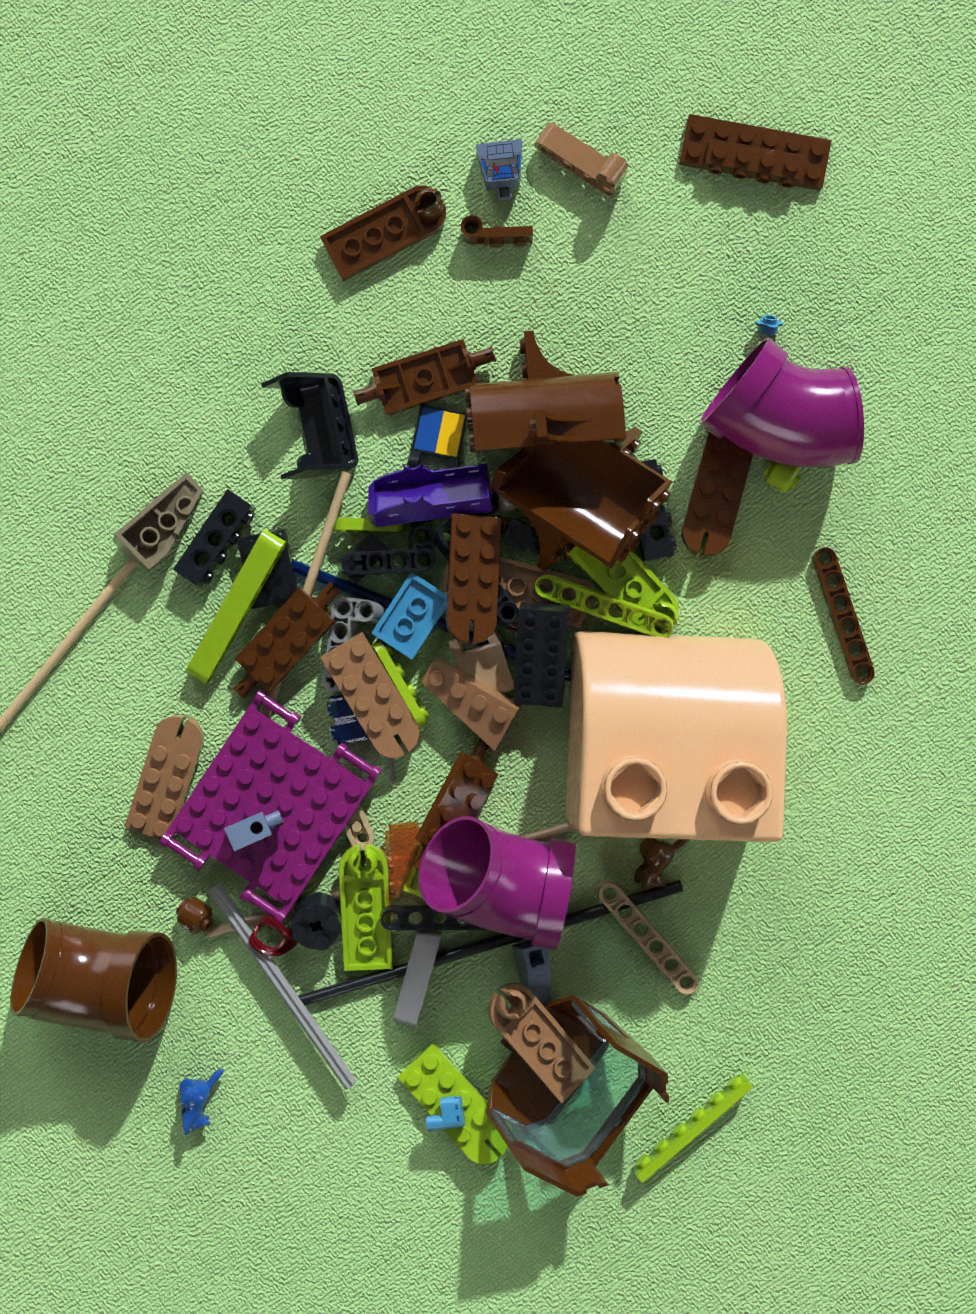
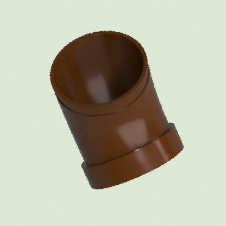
[10,918,177,1042]

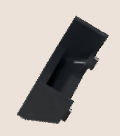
[261,372,358,480]

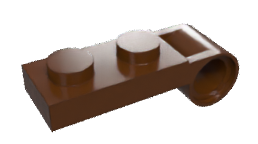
[461,215,533,248]

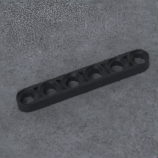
[380,905,487,930]

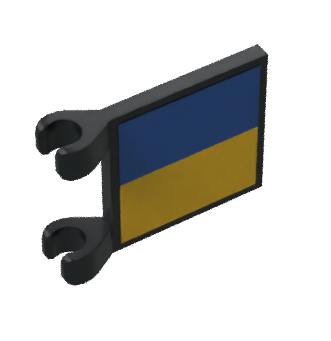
[408,405,467,469]

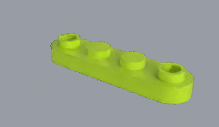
[372,640,430,728]

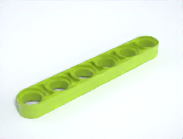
[535,574,674,638]

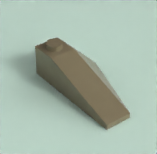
[113,472,203,571]

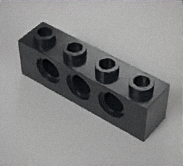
[638,459,677,562]
[173,489,255,587]

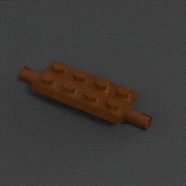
[353,339,496,416]
[233,582,341,698]
[412,737,499,870]

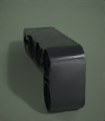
[338,524,436,576]

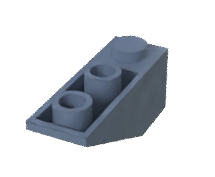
[512,940,551,1007]

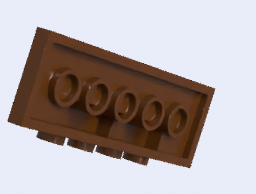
[679,114,832,191]

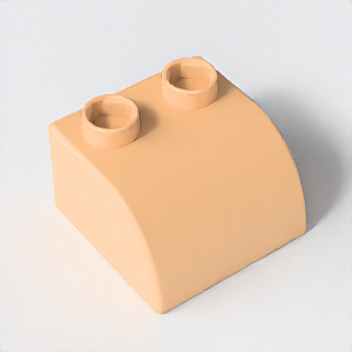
[565,631,787,842]

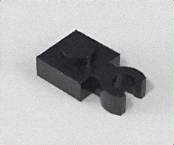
[502,519,540,555]

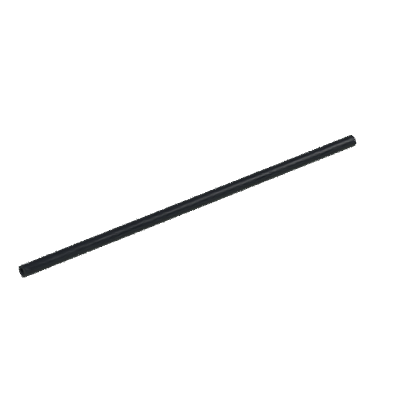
[298,880,684,1006]

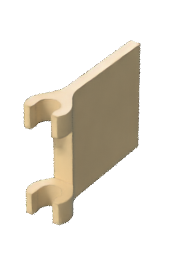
[449,626,514,693]

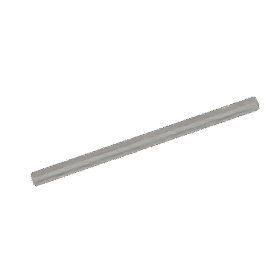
[208,884,356,1090]

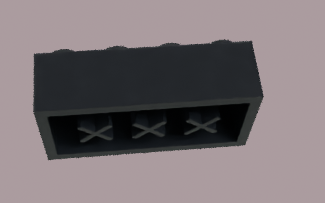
[513,602,570,708]

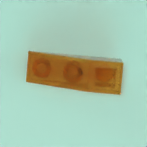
[385,821,421,899]

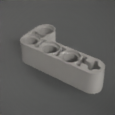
[323,597,384,692]
[392,930,442,1027]

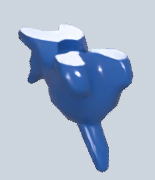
[179,1069,224,1135]

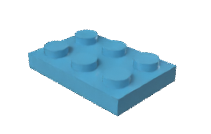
[372,572,447,660]

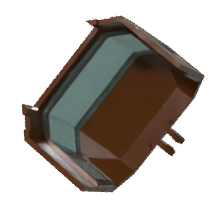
[486,995,669,1197]

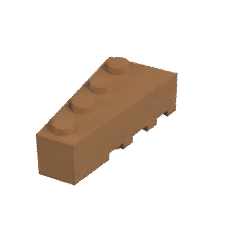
[421,656,521,751]

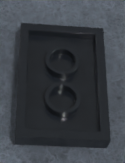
[237,529,298,609]

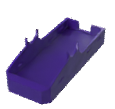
[368,462,492,527]

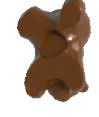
[634,838,690,890]

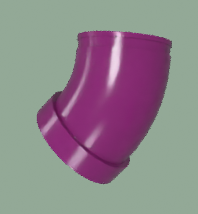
[699,337,864,468]
[419,816,576,950]

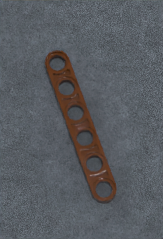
[812,547,875,684]

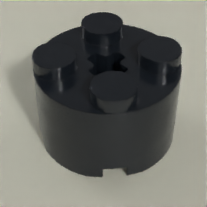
[292,892,342,951]

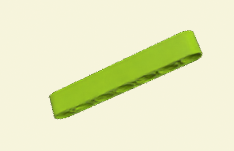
[185,529,287,685]

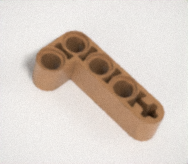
[534,122,628,196]

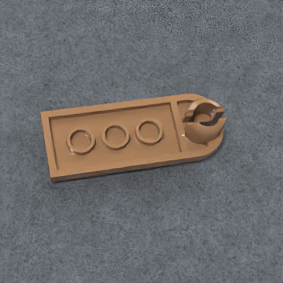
[319,632,419,758]
[124,714,204,840]
[488,983,596,1103]

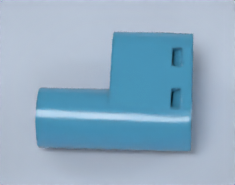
[426,1096,465,1132]

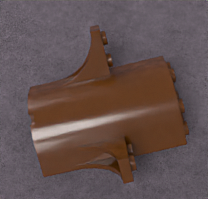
[465,331,626,458]
[489,427,672,572]

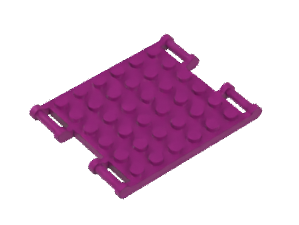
[158,689,382,924]

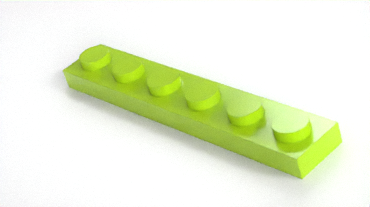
[634,1073,753,1183]

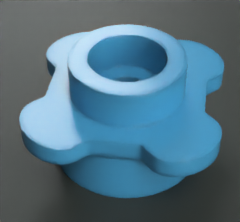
[755,315,783,335]

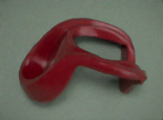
[249,916,298,956]

